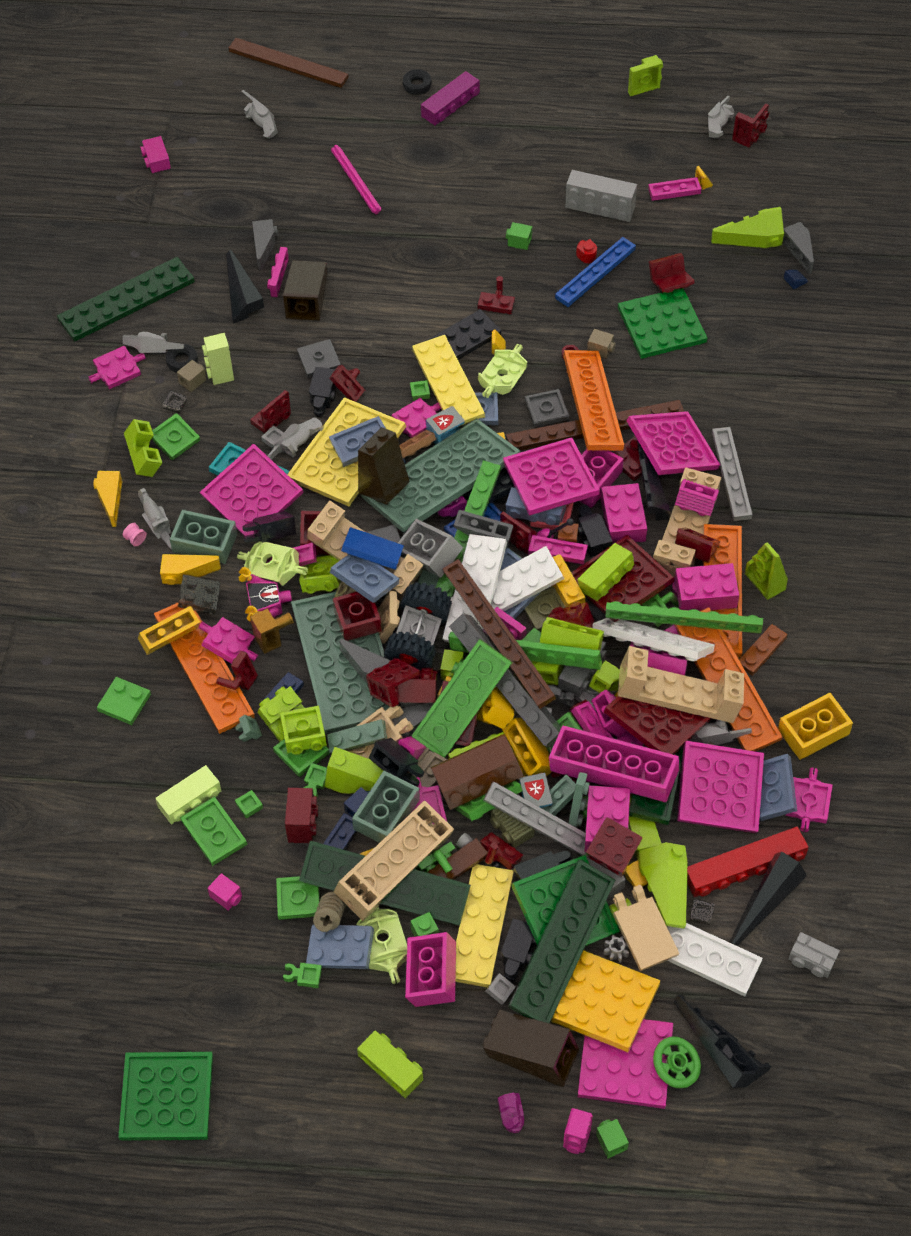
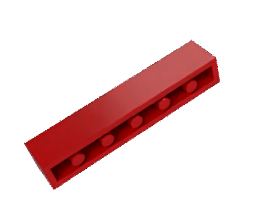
[687,826,808,897]

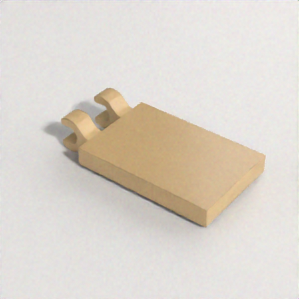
[348,705,414,759]
[613,884,680,972]

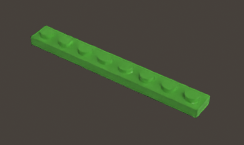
[436,460,501,597]
[605,601,763,633]
[448,632,602,670]

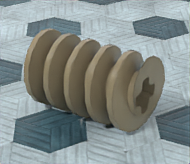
[313,892,346,932]

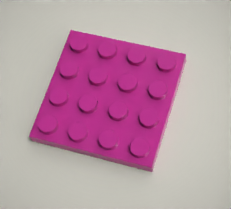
[627,411,720,475]
[503,438,600,516]
[200,444,304,537]
[677,741,764,833]
[578,1019,673,1109]

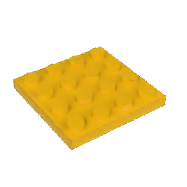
[551,950,660,1052]

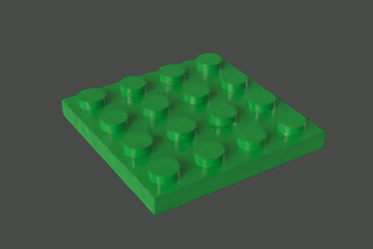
[618,288,707,359]
[511,855,620,946]
[118,1052,213,1140]

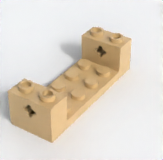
[653,467,721,578]
[307,500,424,602]
[618,646,744,723]
[334,800,454,921]

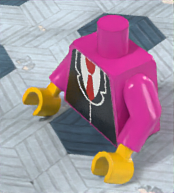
[238,567,292,621]

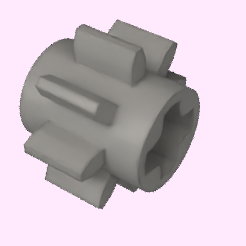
[604,935,629,963]

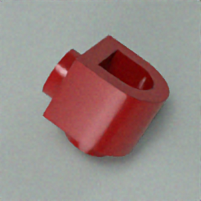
[576,239,597,264]

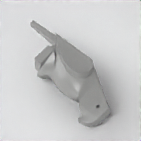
[242,90,278,139]
[708,96,734,138]
[123,332,184,353]
[268,417,323,460]
[138,488,172,550]
[689,720,752,745]

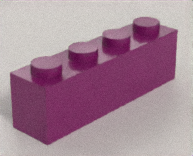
[421,71,480,126]

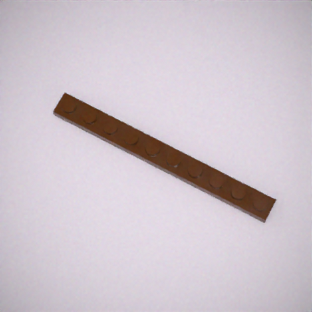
[506,400,684,451]
[442,559,556,709]

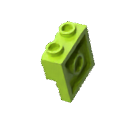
[628,55,663,96]
[299,555,341,594]
[257,686,304,742]
[280,706,327,755]

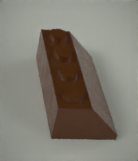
[431,734,524,810]

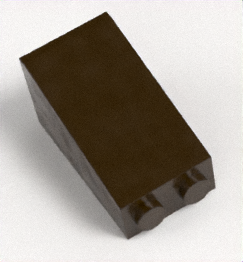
[283,260,328,321]
[358,427,410,505]
[483,1010,579,1087]

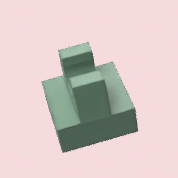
[235,715,262,742]

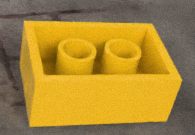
[778,693,853,760]

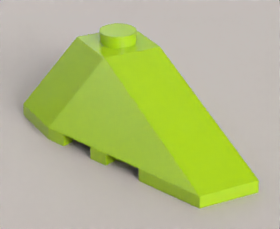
[711,207,784,248]
[745,542,788,600]
[325,747,383,794]
[638,842,687,929]

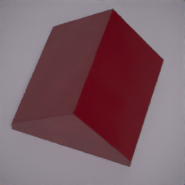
[675,527,721,563]

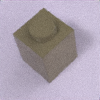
[587,329,616,359]
[177,360,206,392]

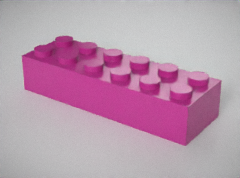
[549,725,679,802]

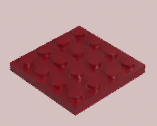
[571,535,675,622]
[604,666,712,755]

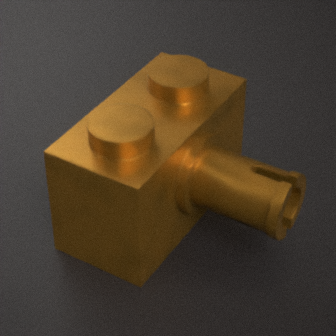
[250,608,294,654]

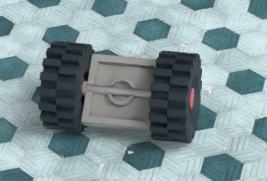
[384,583,452,671]

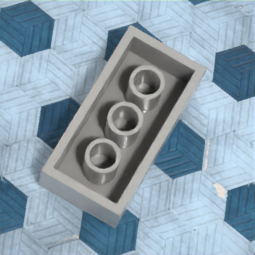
[565,170,637,222]

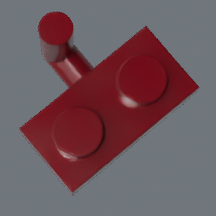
[478,276,515,314]
[329,365,365,402]
[216,651,258,690]
[480,832,523,870]

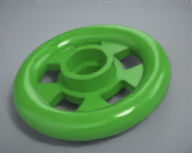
[653,1037,701,1088]

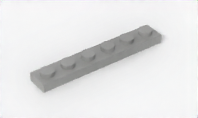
[712,427,752,521]
[483,782,586,856]

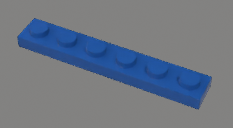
[555,237,636,307]

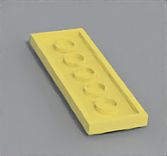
[412,335,485,426]
[455,864,514,988]

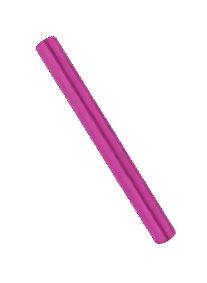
[331,145,381,215]

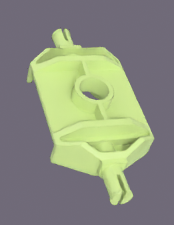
[478,344,527,398]
[237,541,308,586]
[357,907,407,984]

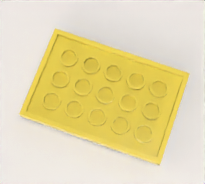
[287,397,406,507]

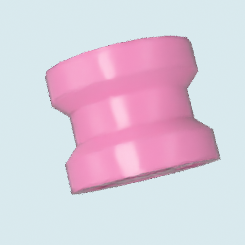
[123,523,147,546]

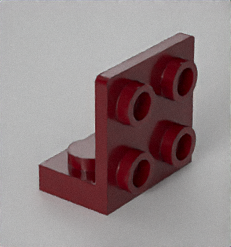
[732,104,769,148]
[649,253,695,293]
[250,390,291,434]
[500,511,537,554]
[366,659,420,708]
[586,817,642,878]

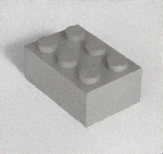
[398,519,463,578]

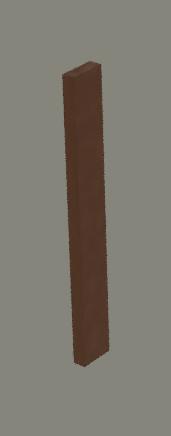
[228,38,349,88]

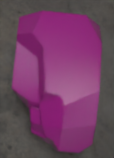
[437,496,467,517]
[498,1093,525,1133]

